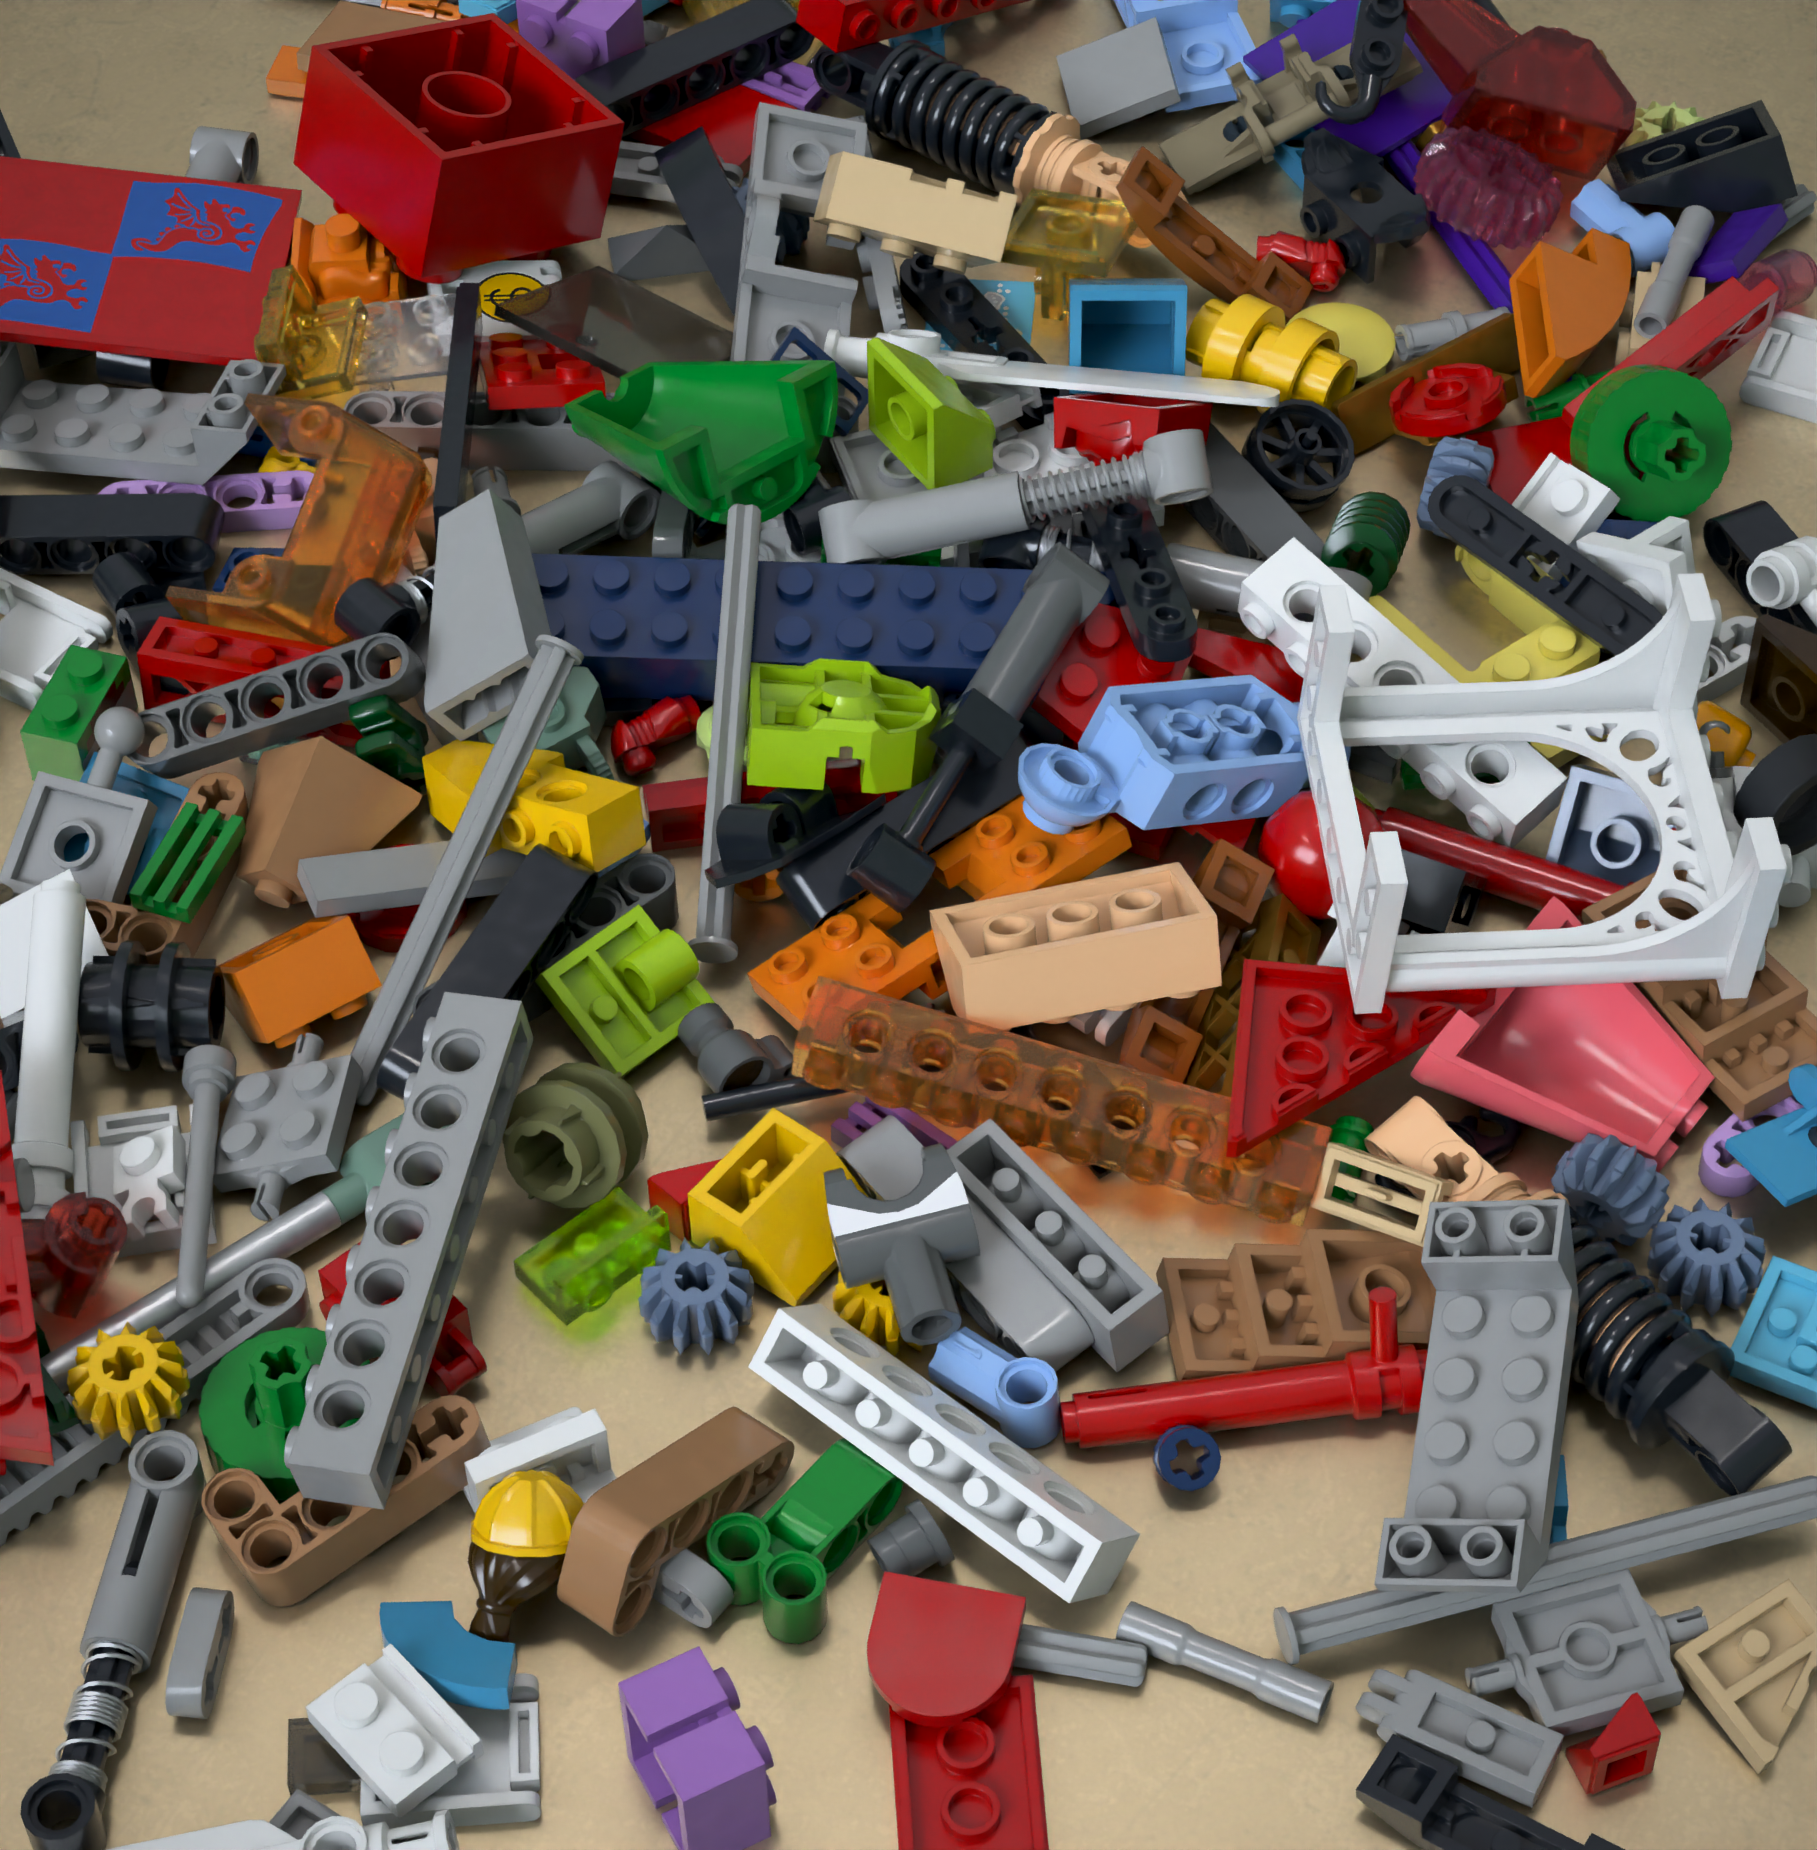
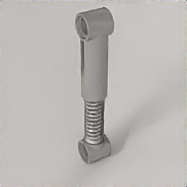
[818,429,1214,565]

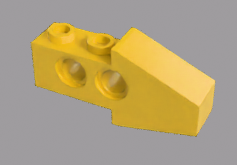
[422,739,646,872]

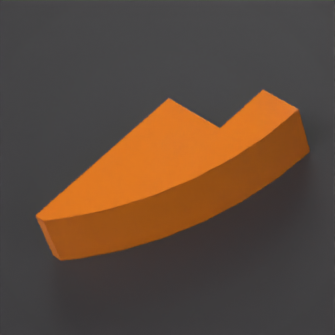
[1509,228,1632,398]

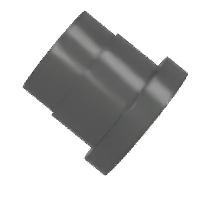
[867,1499,955,1577]

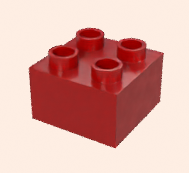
[293,13,625,284]

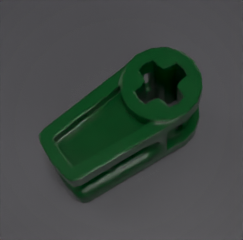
[348,694,429,795]

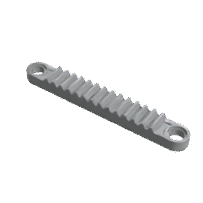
[0,1258,310,1547]

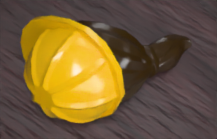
[468,1469,585,1642]

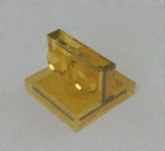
[1000,188,1138,321]
[254,265,368,411]

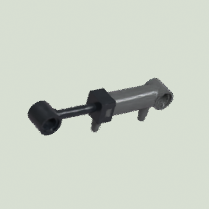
[846,542,1110,913]

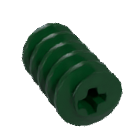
[1321,491,1411,597]

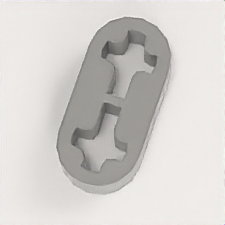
[652,1549,734,1628]
[165,1587,234,1719]

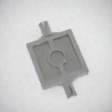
[213,1033,363,1221]
[1465,1568,1708,1736]

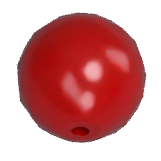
[1258,790,1386,920]

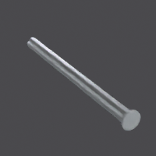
[688,504,761,963]
[351,634,584,1107]
[1273,1475,1817,1665]

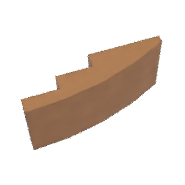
[1582,870,1817,1122]
[1156,1229,1436,1380]

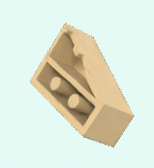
[813,151,1018,274]

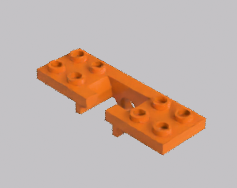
[747,795,1132,1051]

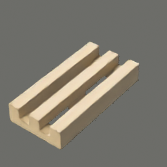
[1311,1142,1454,1247]

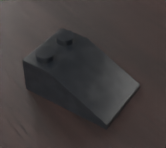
[1603,100,1798,213]

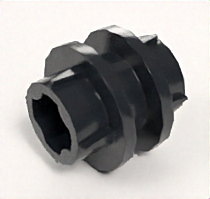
[78,940,225,1072]

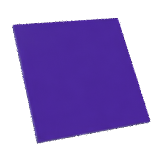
[1243,0,1513,157]

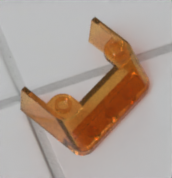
[165,393,432,647]

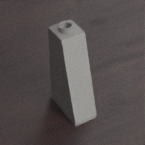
[424,489,551,741]

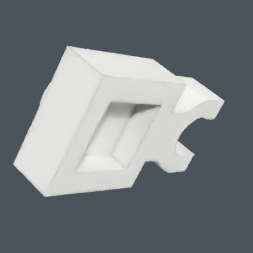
[113,1125,186,1243]

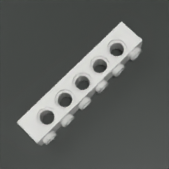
[1237,537,1567,848]
[748,1304,1140,1603]

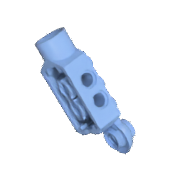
[1018,675,1351,835]

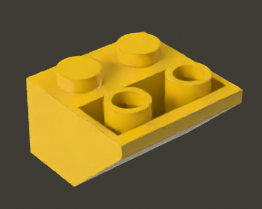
[687,1108,868,1306]

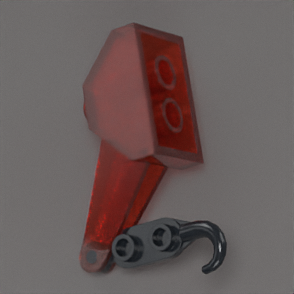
[1315,0,1637,181]

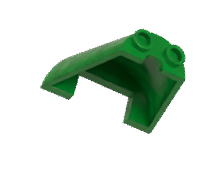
[564,360,838,525]

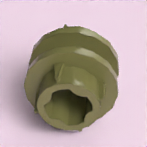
[502,1063,649,1208]

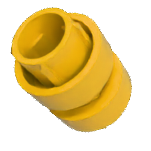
[1185,294,1358,414]

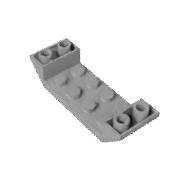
[0,341,287,485]
[1375,1199,1579,1593]

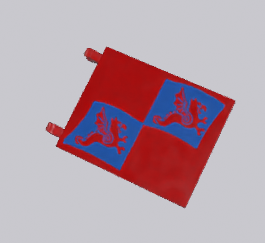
[0,156,302,366]

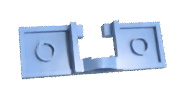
[1114,0,1263,113]

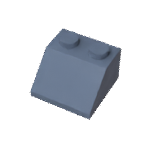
[1546,764,1676,886]

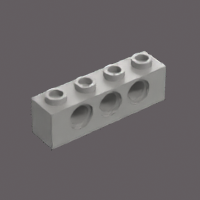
[946,1118,1170,1372]

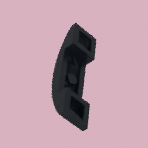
[654,126,745,317]
[1356,1734,1625,1850]

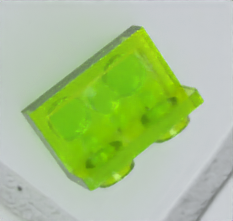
[513,1187,671,1326]

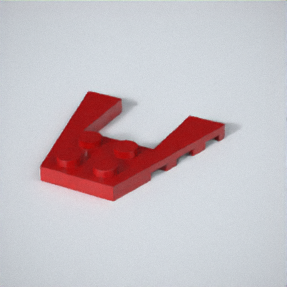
[1031,603,1304,851]

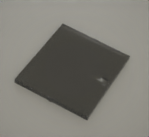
[494,266,733,379]

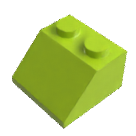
[867,337,996,490]

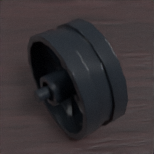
[1241,399,1355,512]

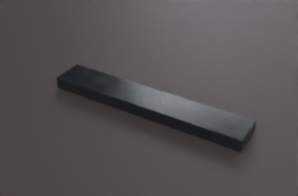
[433,283,483,548]

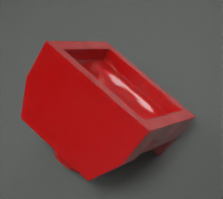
[1054,392,1213,466]

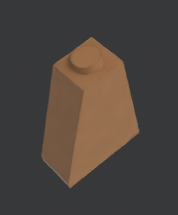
[236,736,422,908]

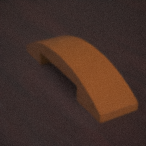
[1116,146,1313,326]
[1119,838,1275,1094]

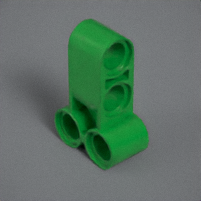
[706,1438,904,1644]

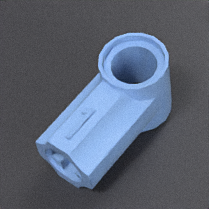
[1570,179,1675,278]
[928,1326,1061,1448]

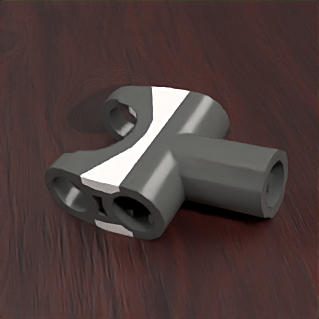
[824,1143,980,1346]

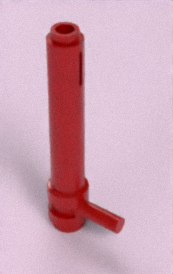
[1374,806,1677,925]
[1060,1287,1428,1449]

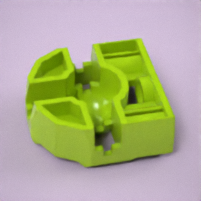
[746,658,941,794]

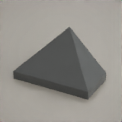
[607,225,710,283]

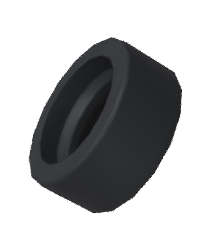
[1733,734,1817,856]

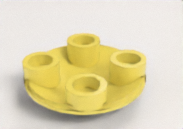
[1285,302,1396,384]

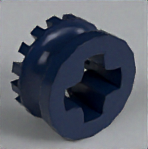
[1152,1424,1221,1491]

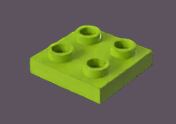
[535,904,716,1078]

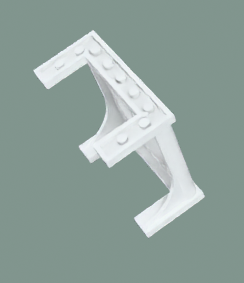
[1297,573,1792,1014]

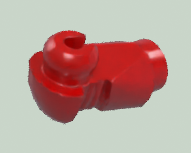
[1256,231,1346,292]
[610,695,701,777]

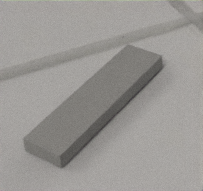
[297,840,527,918]

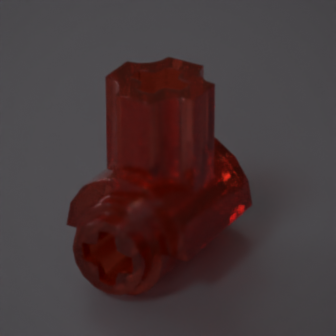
[21,1192,128,1319]

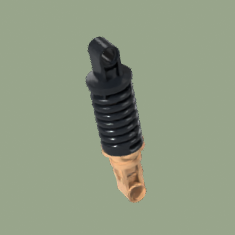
[813,40,1188,248]
[1364,1096,1792,1496]

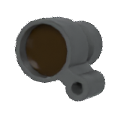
[678,1003,801,1093]

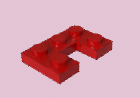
[479,330,606,410]

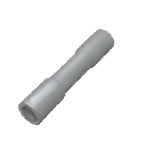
[1634,205,1714,339]
[1116,1601,1334,1723]

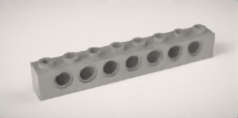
[284,992,534,1510]

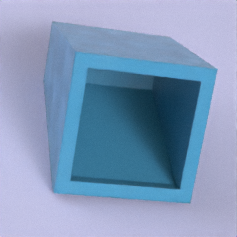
[1068,278,1187,394]

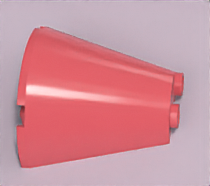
[1410,896,1715,1172]

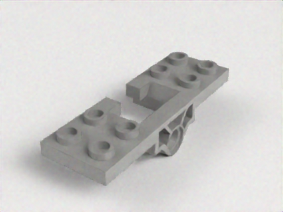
[730,102,867,396]

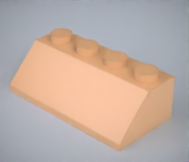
[929,862,1222,1037]

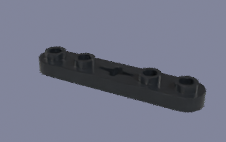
[900,253,1075,430]
[1427,475,1663,657]
[1080,495,1198,662]

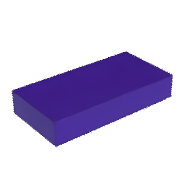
[1689,203,1788,284]

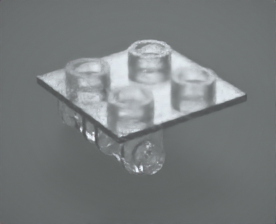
[340,293,456,393]

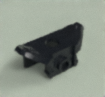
[1300,128,1431,284]

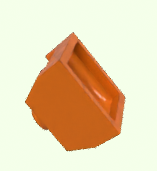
[290,214,408,332]

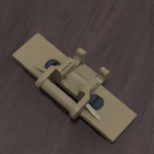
[1159,33,1423,195]

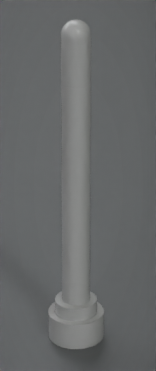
[176,1045,237,1308]

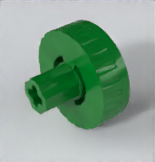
[1570,364,1732,522]
[199,1327,370,1504]

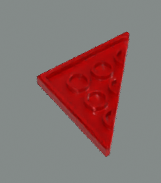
[1226,959,1497,1158]

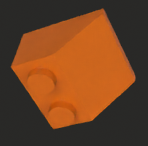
[218,916,382,1049]

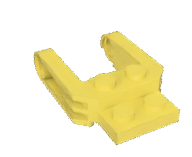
[1368,545,1608,769]

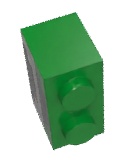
[20,645,138,781]

